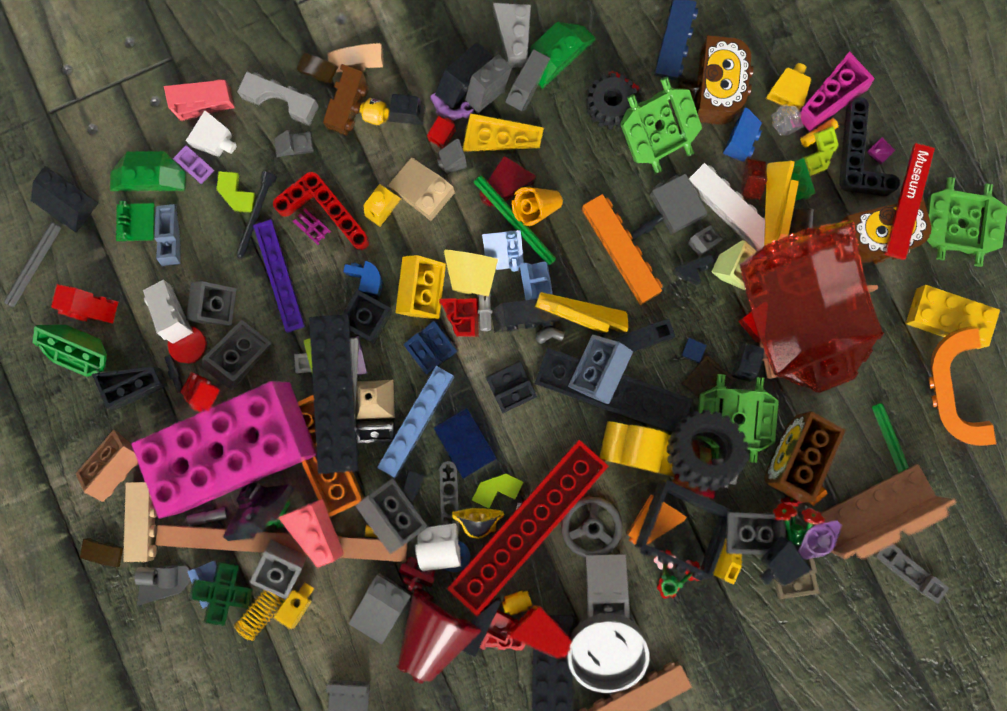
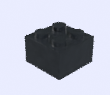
[343,290,393,344]

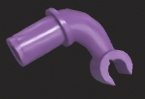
[431,93,473,120]

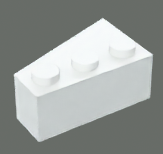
[143,280,193,343]

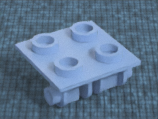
[482,230,524,271]

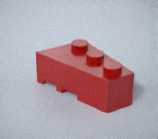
[51,284,118,323]

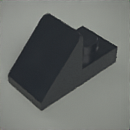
[673,255,714,286]

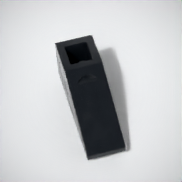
[612,319,676,352]

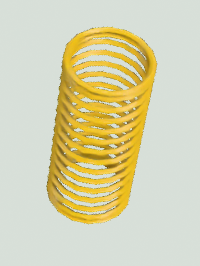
[234,589,291,641]

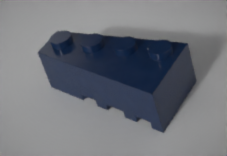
[654,0,698,80]

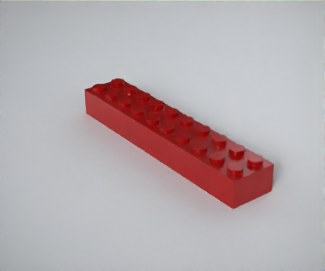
[447,440,609,616]

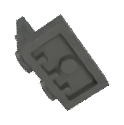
[326,679,370,711]

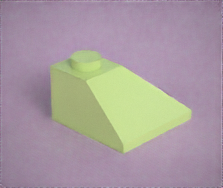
[712,240,764,291]

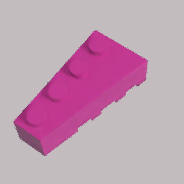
[798,51,875,132]

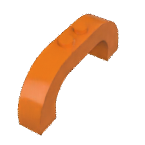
[928,326,996,446]

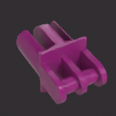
[293,208,331,245]

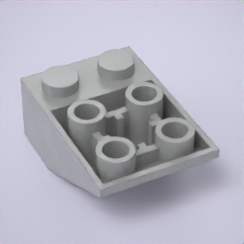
[586,554,629,619]

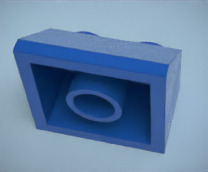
[723,107,762,162]

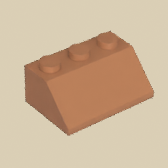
[76,430,138,502]

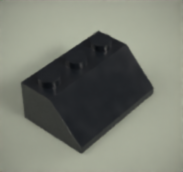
[31,166,99,233]

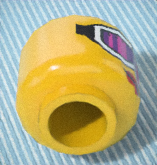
[360,98,389,125]

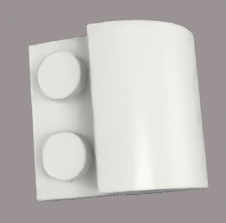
[416,524,461,571]

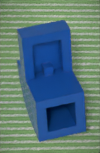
[343,261,383,297]

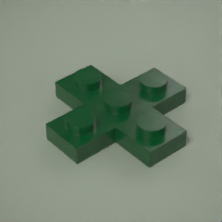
[189,562,253,626]

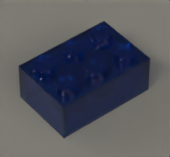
[434,408,497,479]

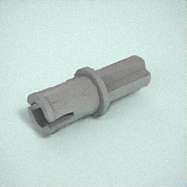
[478,294,493,331]

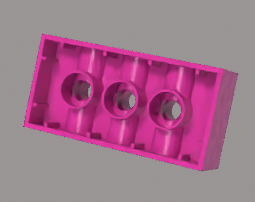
[131,382,317,518]

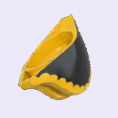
[452,508,504,538]

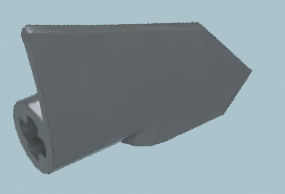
[135,565,191,606]

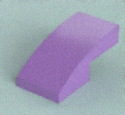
[173,146,214,184]

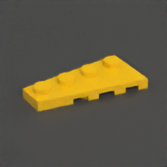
[463,114,543,152]

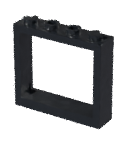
[634,480,736,581]

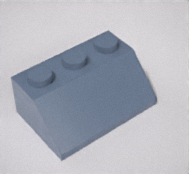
[568,334,633,404]

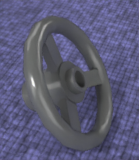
[561,496,623,558]

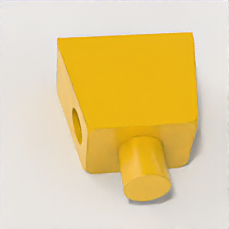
[766,63,811,112]
[364,184,401,227]
[273,582,314,629]

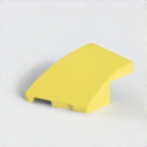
[444,250,498,297]

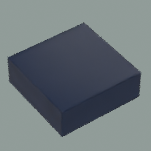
[681,338,707,363]

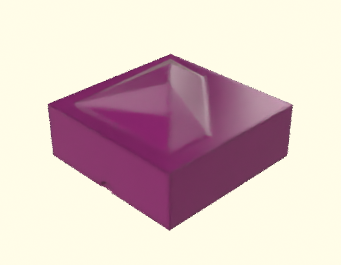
[867,138,896,165]

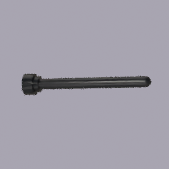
[236,171,277,258]

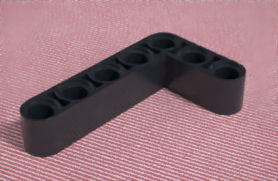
[839,97,901,196]

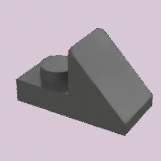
[274,130,314,157]
[688,225,723,257]

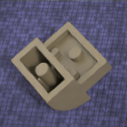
[774,558,819,600]

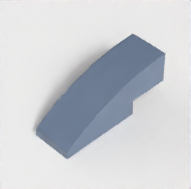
[154,204,181,266]

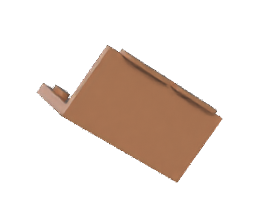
[816,464,956,558]

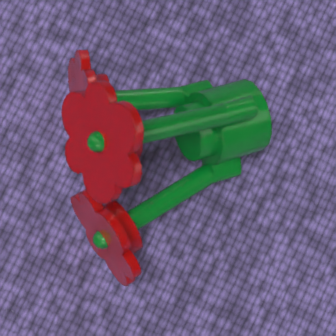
[773,497,825,545]
[654,550,700,599]

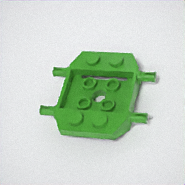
[620,77,702,174]
[927,177,1007,267]
[697,374,779,463]

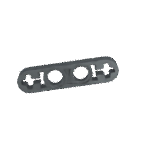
[440,461,460,532]

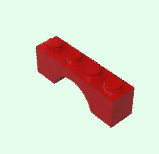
[181,371,220,412]

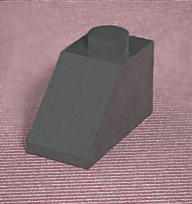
[437,139,467,174]

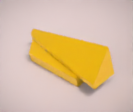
[764,161,799,256]
[535,292,628,333]

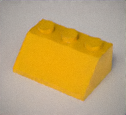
[395,255,446,319]

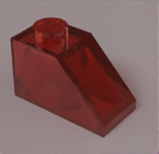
[741,158,767,199]

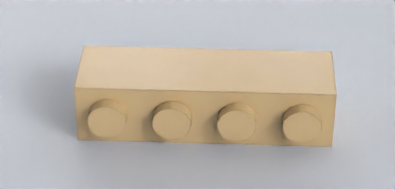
[124,482,157,562]

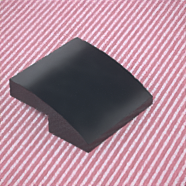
[485,361,537,413]

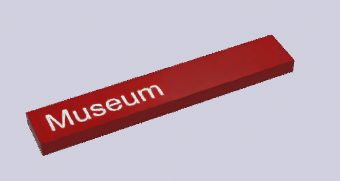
[884,143,935,260]

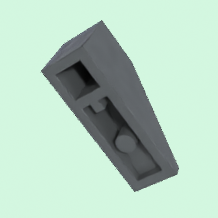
[505,50,551,111]

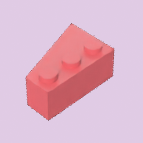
[164,80,235,121]
[279,499,344,567]

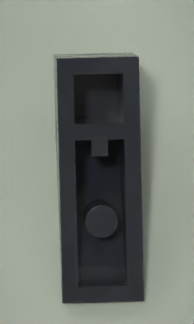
[462,598,501,657]

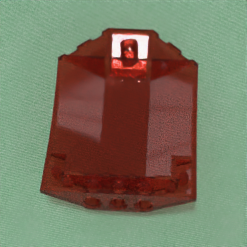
[739,221,884,393]

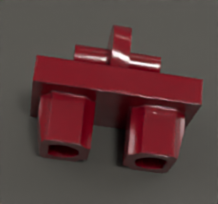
[399,556,435,592]

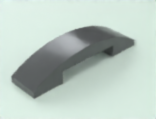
[875,544,949,604]

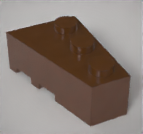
[323,64,369,135]

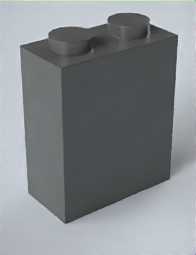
[465,54,512,113]
[650,174,707,234]

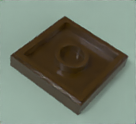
[681,355,736,399]

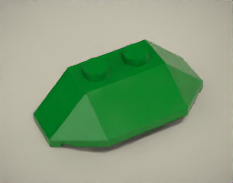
[530,22,596,89]
[110,151,186,191]
[33,325,107,377]

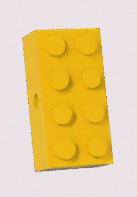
[905,285,1000,349]

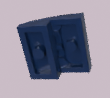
[403,321,459,375]

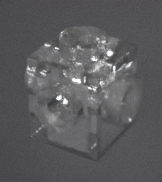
[771,104,804,135]

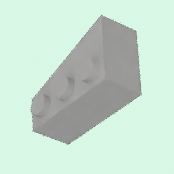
[493,3,531,68]

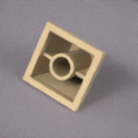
[356,380,395,420]

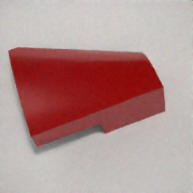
[439,298,479,337]
[480,610,526,650]

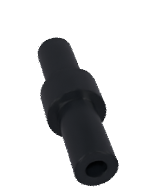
[631,214,664,241]
[164,355,183,393]

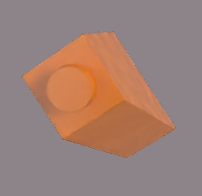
[626,495,687,544]

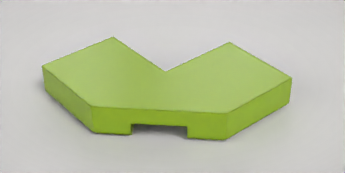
[803,126,839,176]
[217,171,255,212]
[472,474,523,508]

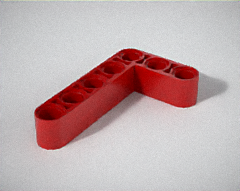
[273,172,369,250]

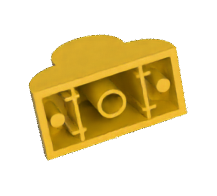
[599,421,675,477]

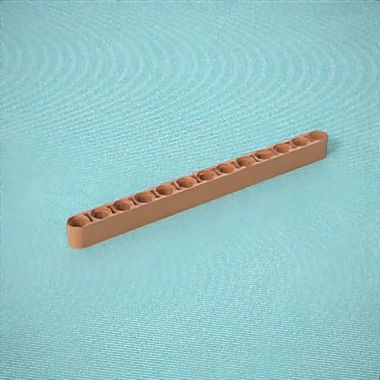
[155,525,407,561]

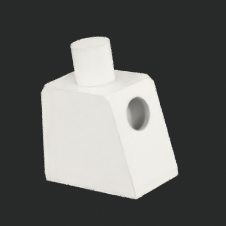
[186,111,236,156]

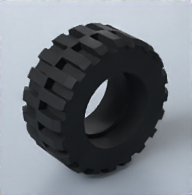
[667,410,749,491]

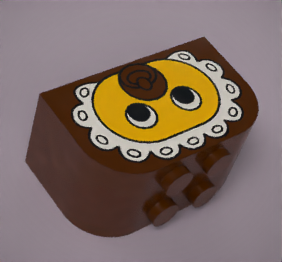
[695,35,753,125]
[836,197,932,264]
[765,411,846,502]

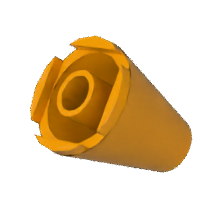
[512,187,563,226]

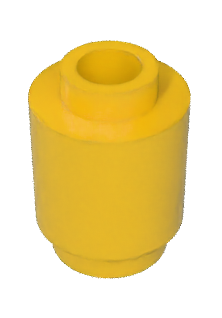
[502,590,532,615]

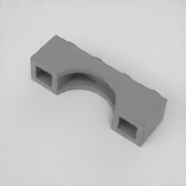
[237,72,318,126]

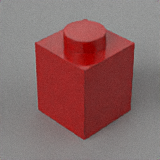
[427,116,456,149]

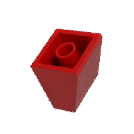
[506,605,573,658]

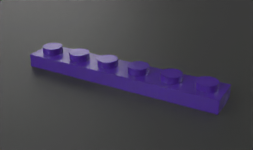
[253,220,305,333]

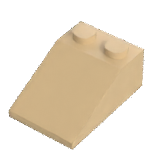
[388,157,455,221]

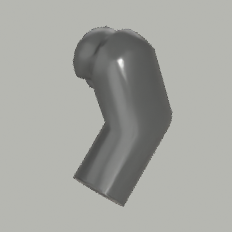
[536,326,565,344]

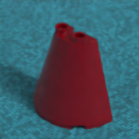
[397,589,481,684]

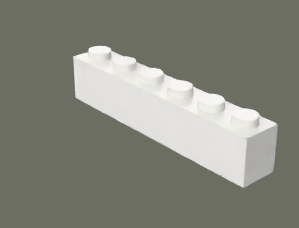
[689,163,787,261]

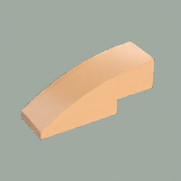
[328,43,383,72]

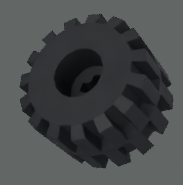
[586,73,638,129]

